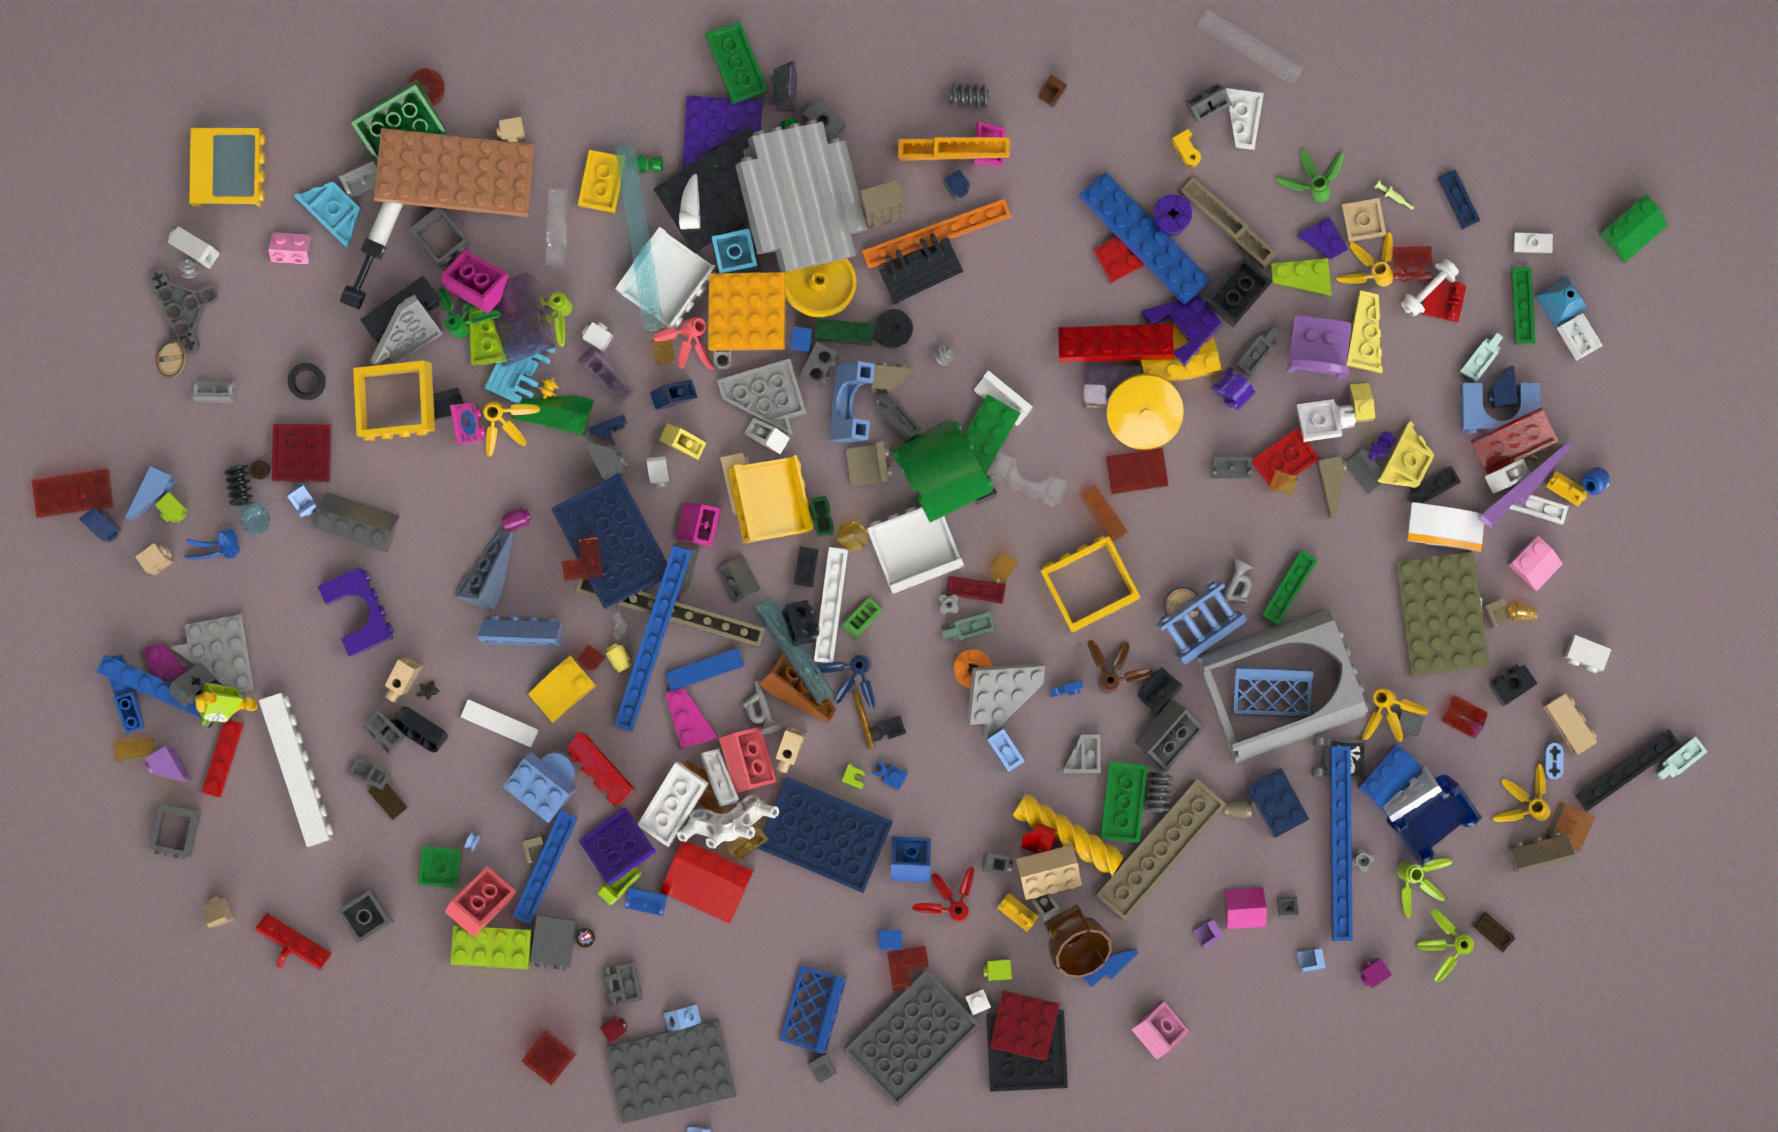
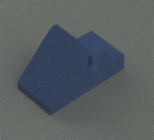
[588,415,628,445]

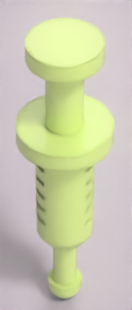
[1374,180,1414,210]

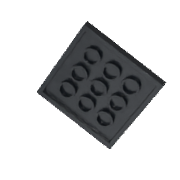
[986,1009,1068,1092]

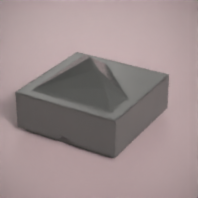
[1277,897,1299,919]

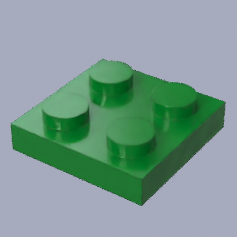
[418,846,462,889]

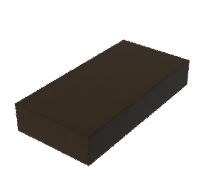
[368,783,408,820]
[1473,912,1515,952]

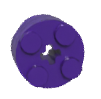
[1152,194,1192,236]
[1210,366,1256,410]

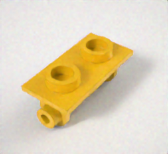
[1546,471,1587,507]
[997,893,1039,932]

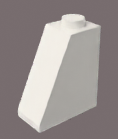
[168,226,220,269]

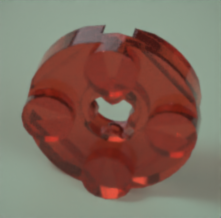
[408,68,445,106]

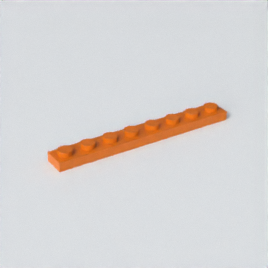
[862,199,1011,270]

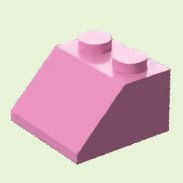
[1508,536,1563,591]
[1132,1001,1189,1060]

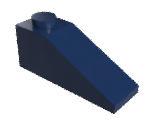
[79,507,122,542]

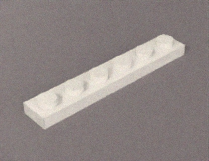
[814,547,848,663]

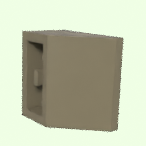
[871,362,912,394]

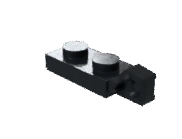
[1407,466,1461,503]

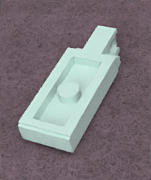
[1460,333,1503,383]
[1656,736,1708,780]

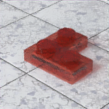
[562,537,603,581]
[887,946,929,991]

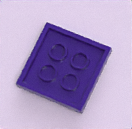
[579,807,656,886]

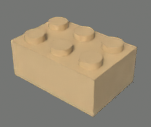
[1016,845,1082,900]

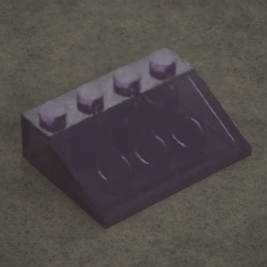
[491,272,556,367]

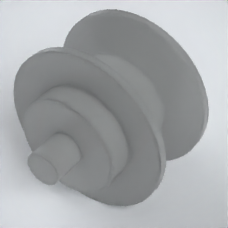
[178,258,199,279]
[934,344,955,366]

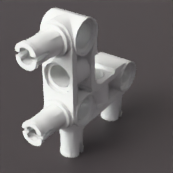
[677,794,779,849]

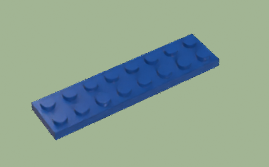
[1078,172,1211,305]

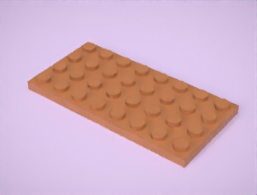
[374,128,534,217]

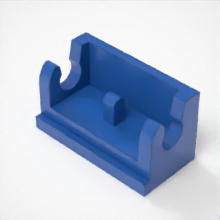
[625,887,668,916]

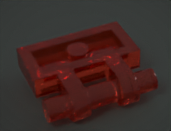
[1393,246,1432,282]

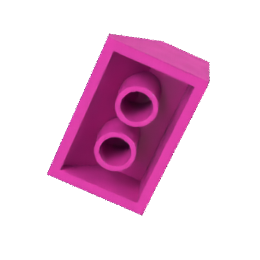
[440,250,508,313]

